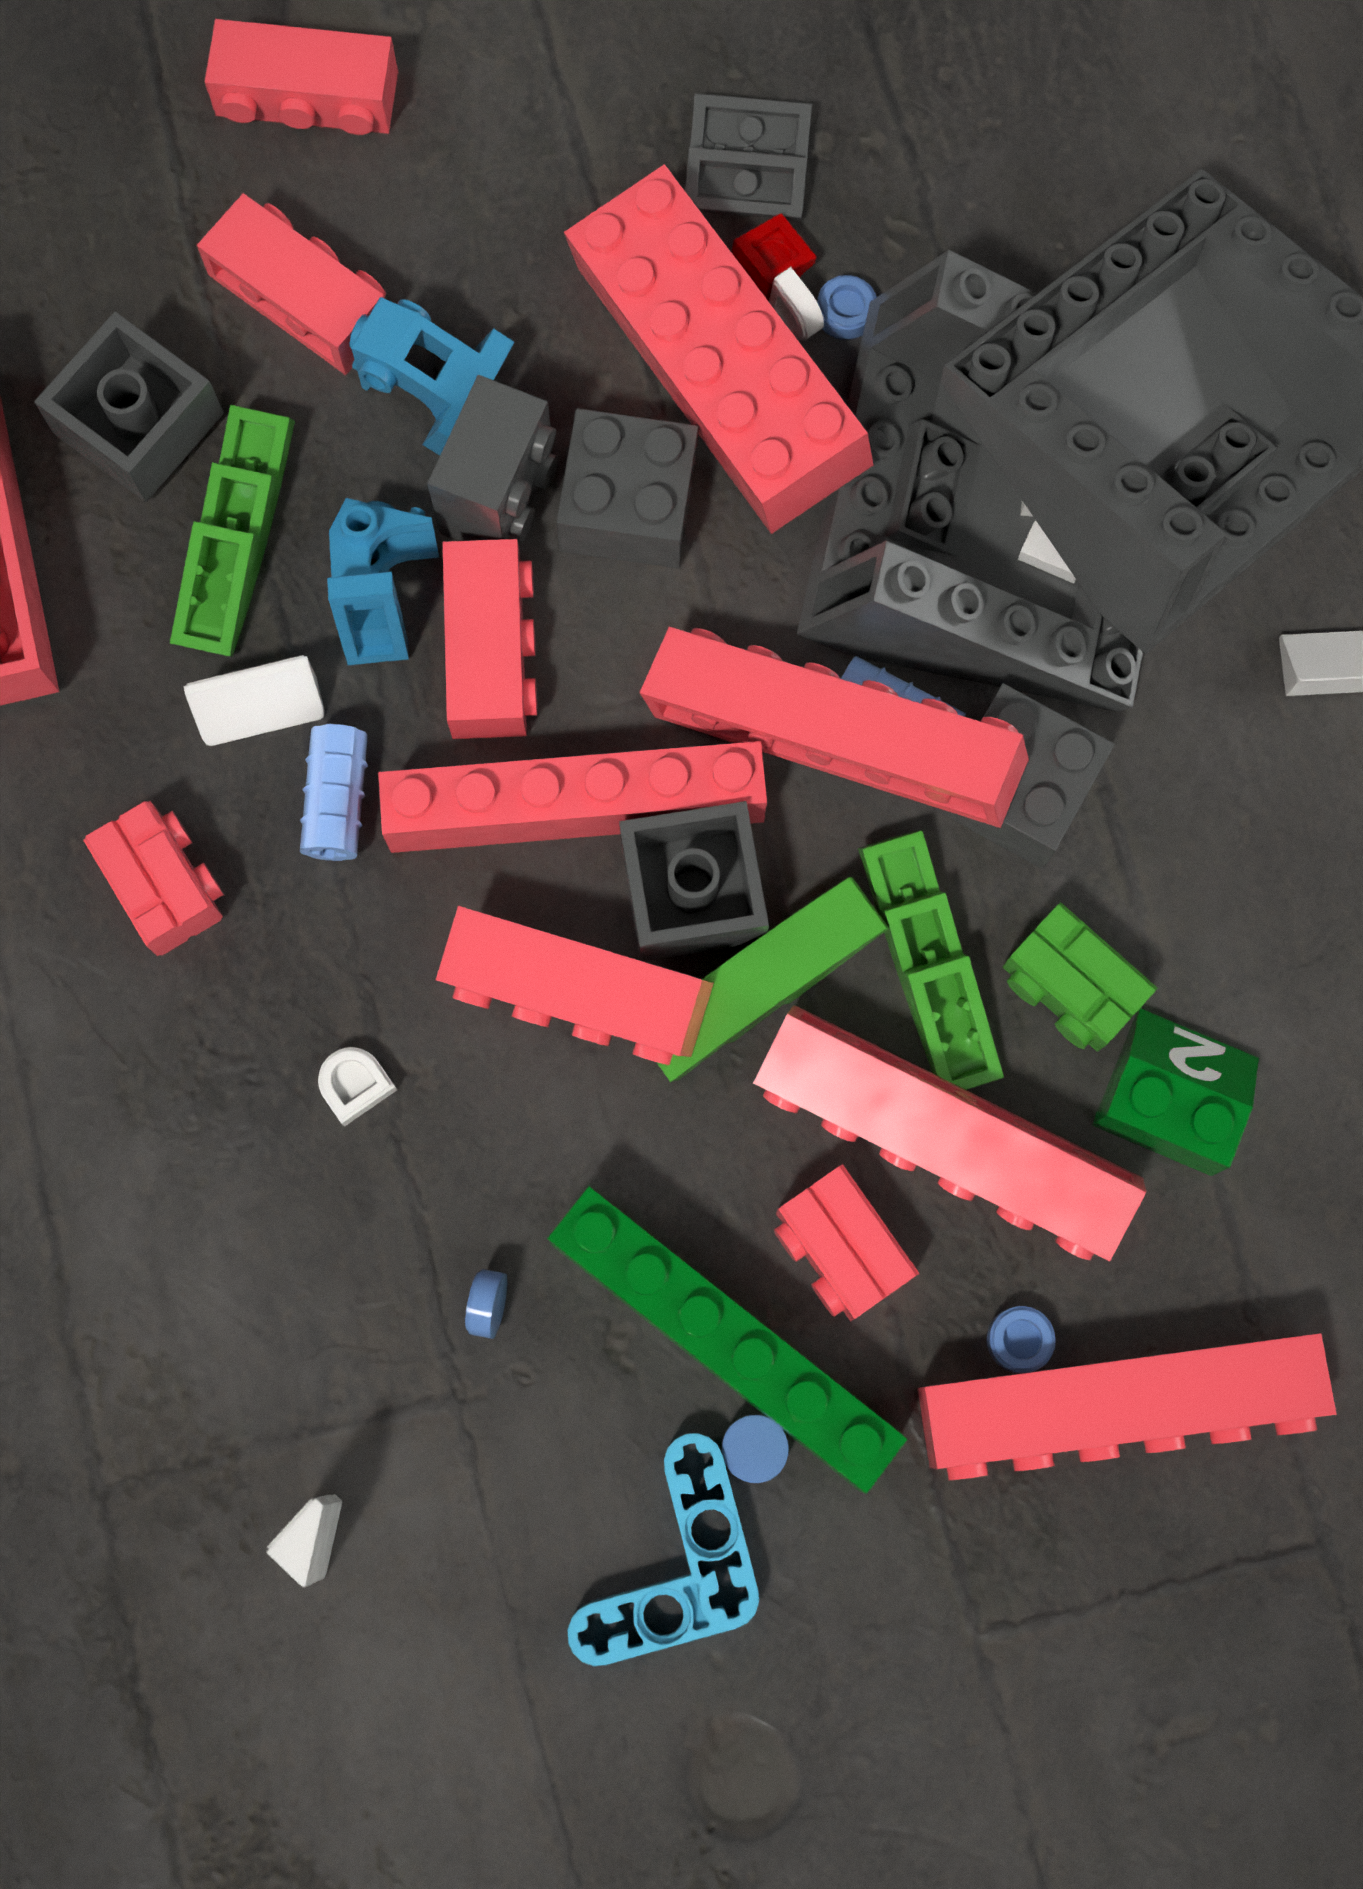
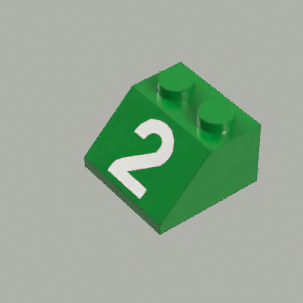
[1092,1008,1259,1176]

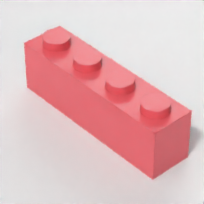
[436,906,714,1065]

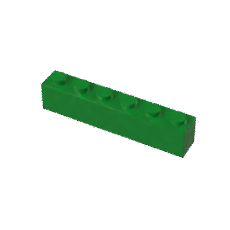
[547,1187,907,1494]

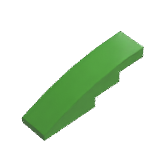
[170,405,295,657]
[858,830,1004,1090]
[657,877,889,1082]

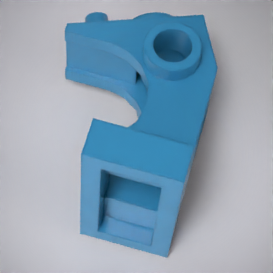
[350,297,514,456]
[327,498,439,665]

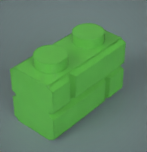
[1002,902,1158,1052]

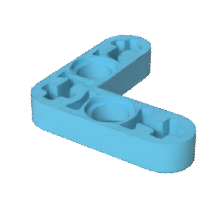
[568,1433,759,1666]

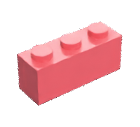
[205,19,398,135]
[197,193,386,375]
[443,539,538,739]

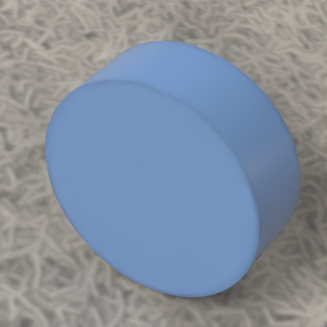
[817,275,876,340]
[465,1269,507,1339]
[987,1306,1056,1373]
[722,1415,789,1483]

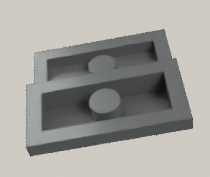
[685,93,812,220]

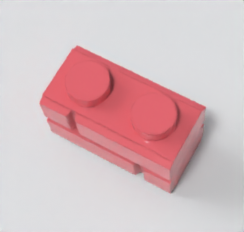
[83,801,224,956]
[774,1164,920,1321]

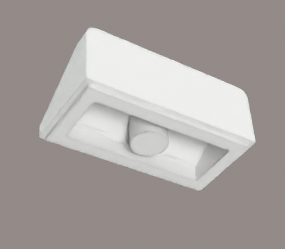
[1279,631,1363,696]
[183,655,325,746]
[266,1494,342,1588]

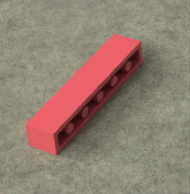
[639,627,1029,828]
[378,741,767,853]
[753,1005,1146,1261]
[917,1333,1337,1480]

